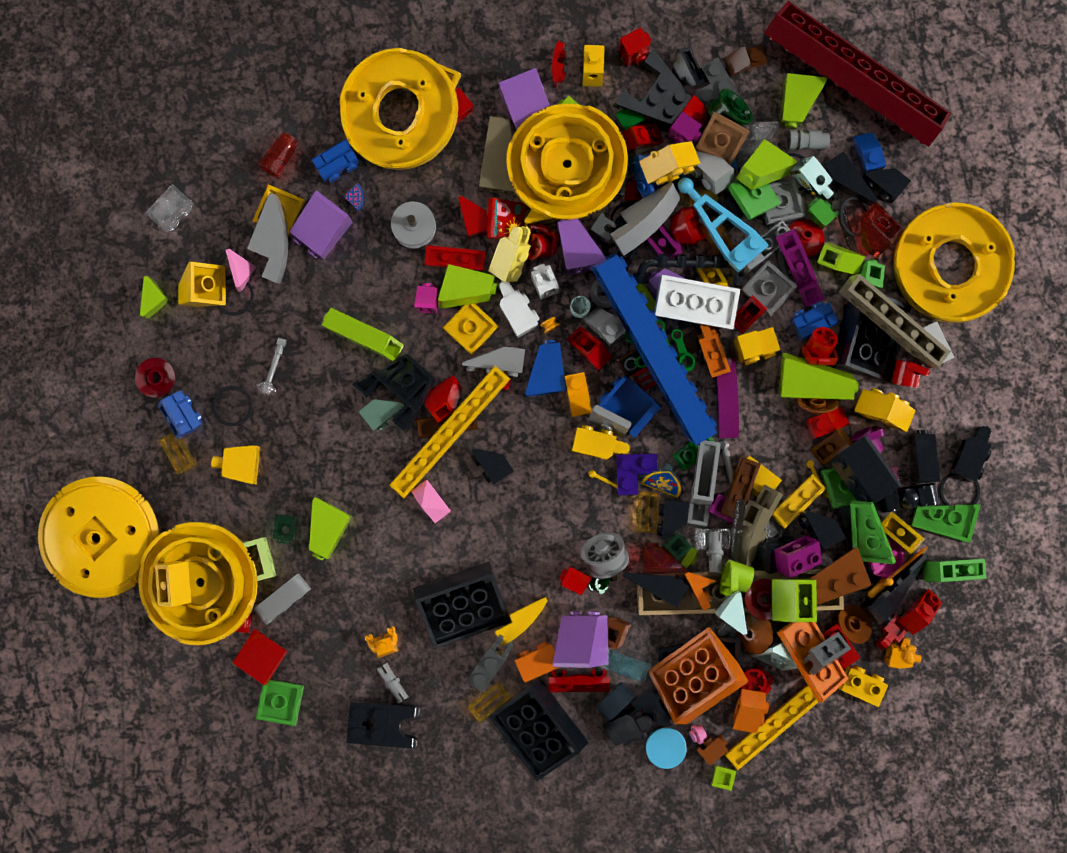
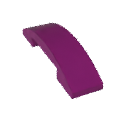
[776,228,825,307]
[715,358,739,439]

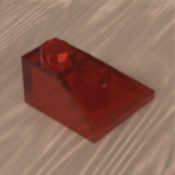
[860,202,905,259]
[642,543,686,572]

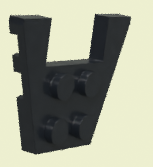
[612,49,691,128]
[352,354,436,434]

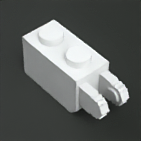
[531,264,559,300]
[499,281,540,338]

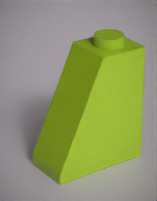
[780,73,827,129]
[736,139,797,190]
[438,264,498,309]
[309,497,352,561]

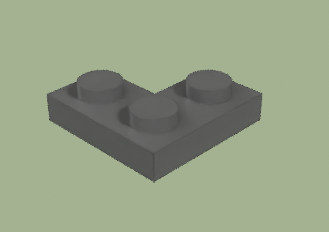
[692,58,737,108]

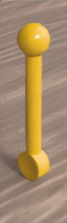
[806,460,828,499]
[588,470,617,488]

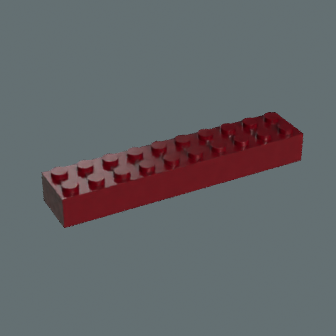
[764,1,952,147]

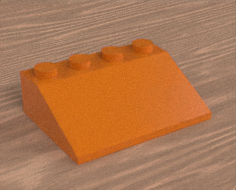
[648,627,748,724]

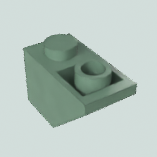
[358,399,405,432]

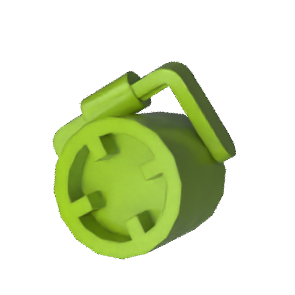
[720,560,754,596]

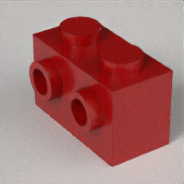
[618,27,652,67]

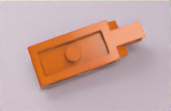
[697,324,731,378]

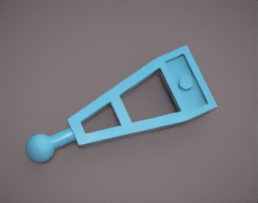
[677,178,769,272]

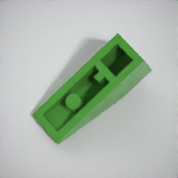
[923,559,986,582]

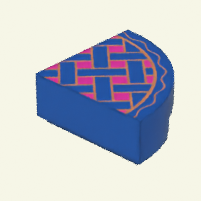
[344,183,364,212]

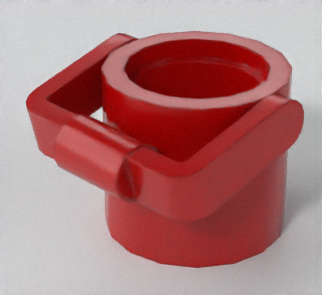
[527,223,559,260]
[802,327,839,365]
[892,360,930,388]
[738,665,774,696]

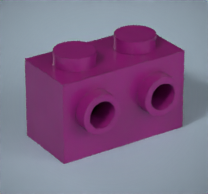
[668,111,702,147]
[644,224,683,259]
[774,535,822,578]

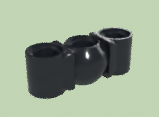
[879,483,939,513]

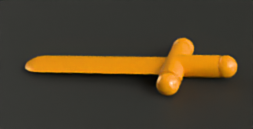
[868,547,928,598]

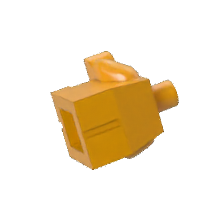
[365,626,399,658]
[884,637,922,669]

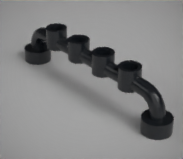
[633,253,743,285]

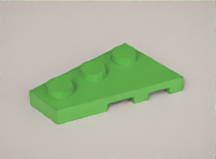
[850,501,896,564]
[910,504,981,543]

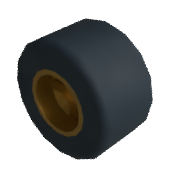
[596,682,634,721]

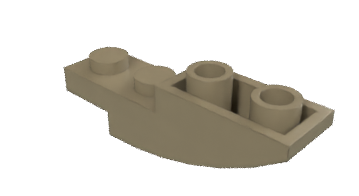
[733,484,783,566]

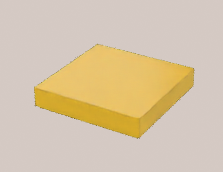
[252,184,305,237]
[443,304,499,355]

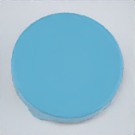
[646,727,687,769]

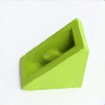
[140,276,170,319]

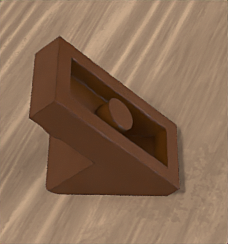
[723,44,768,77]
[811,427,853,465]

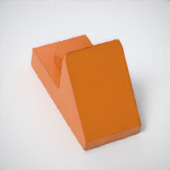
[683,571,715,611]

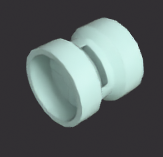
[570,296,591,318]

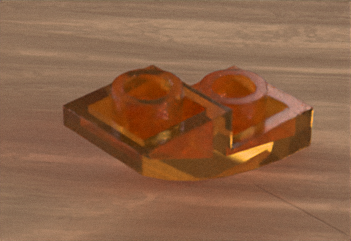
[699,214,735,255]

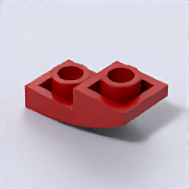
[552,41,567,88]

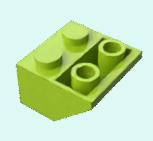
[772,579,817,622]

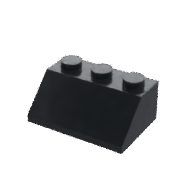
[829,435,902,504]

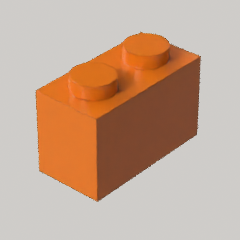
[515,641,559,683]
[733,689,769,733]

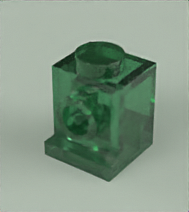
[273,515,298,544]
[662,532,693,561]

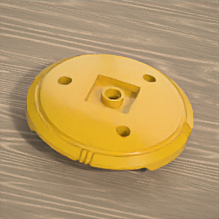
[506,104,628,220]
[38,476,159,598]
[138,522,258,645]

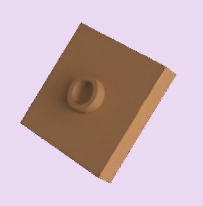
[695,112,750,166]

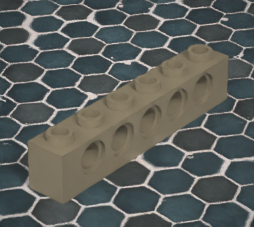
[839,274,951,368]

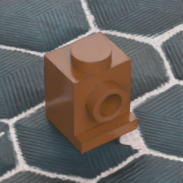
[607,616,632,649]
[695,734,729,766]

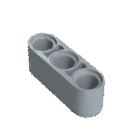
[253,573,311,626]

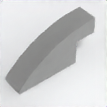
[610,181,680,255]
[247,193,289,283]
[685,440,721,529]

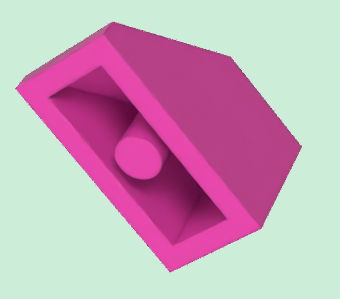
[414,283,439,314]

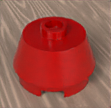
[670,206,704,245]

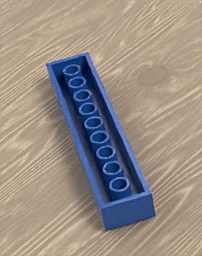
[590,254,717,445]

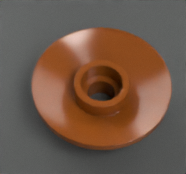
[798,398,839,415]
[838,604,872,644]
[737,614,773,654]

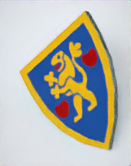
[641,463,682,498]

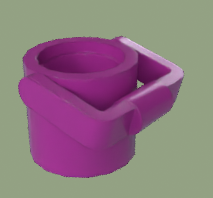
[850,426,885,453]

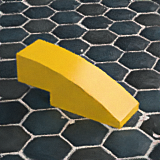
[495,596,548,646]

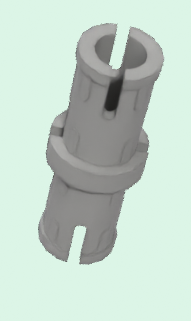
[707,532,724,575]
[376,662,409,704]

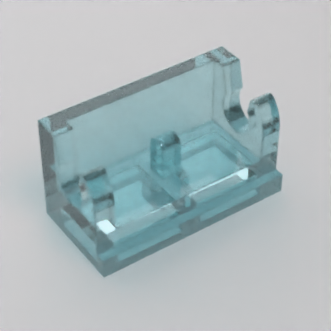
[605,649,651,682]

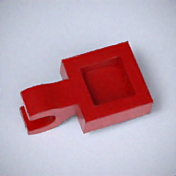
[875,614,908,650]

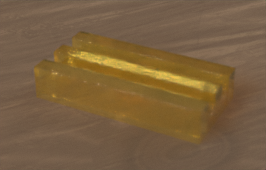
[159,432,197,475]
[636,492,658,533]
[467,681,511,723]

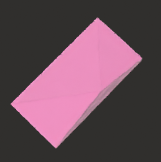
[226,249,256,292]
[411,480,451,523]

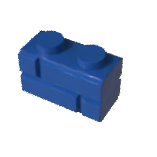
[311,139,359,183]
[790,301,839,342]
[157,391,202,440]

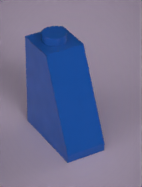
[526,340,566,397]

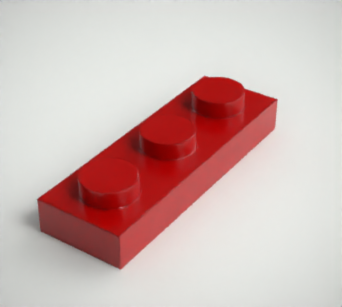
[424,245,486,272]

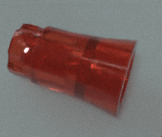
[257,132,299,179]

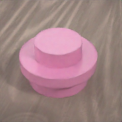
[689,725,707,745]

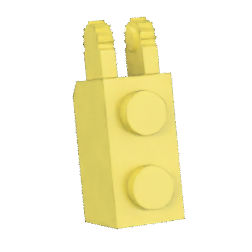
[488,226,531,282]

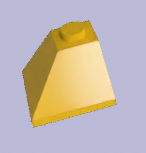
[178,262,226,307]

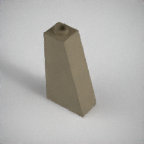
[479,114,518,196]

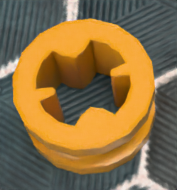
[540,316,560,334]

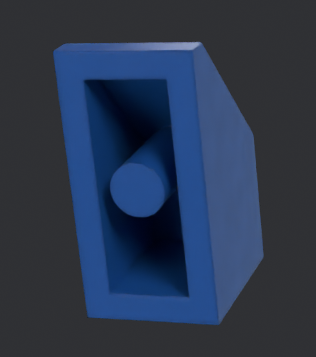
[853,132,887,175]

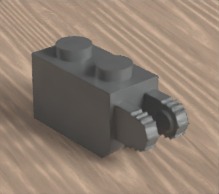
[466,634,514,692]

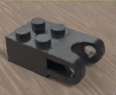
[346,699,421,748]

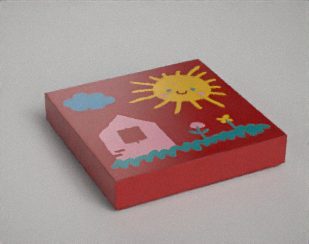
[487,197,525,240]

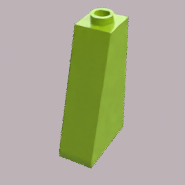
[322,308,404,361]
[779,353,858,400]

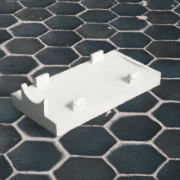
[654,275,740,329]

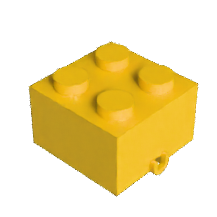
[639,141,701,185]

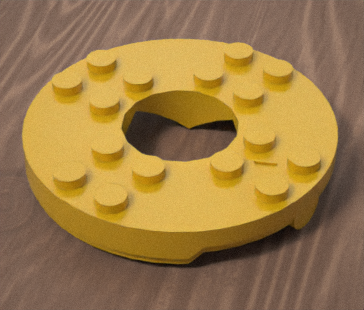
[340,48,458,170]
[893,202,1015,323]

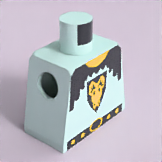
[790,156,834,201]

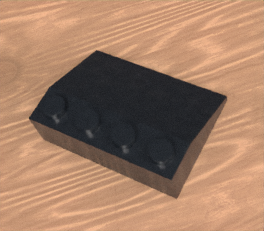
[834,295,912,383]
[413,561,511,649]
[488,677,589,781]

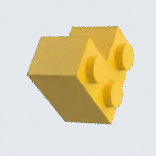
[732,327,780,365]
[854,388,916,432]

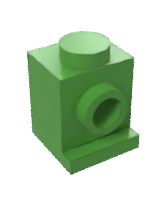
[806,197,839,229]
[859,259,885,290]

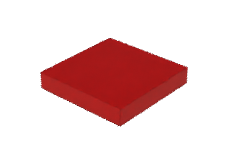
[233,629,288,685]

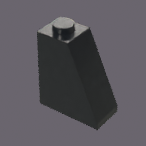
[910,430,940,483]

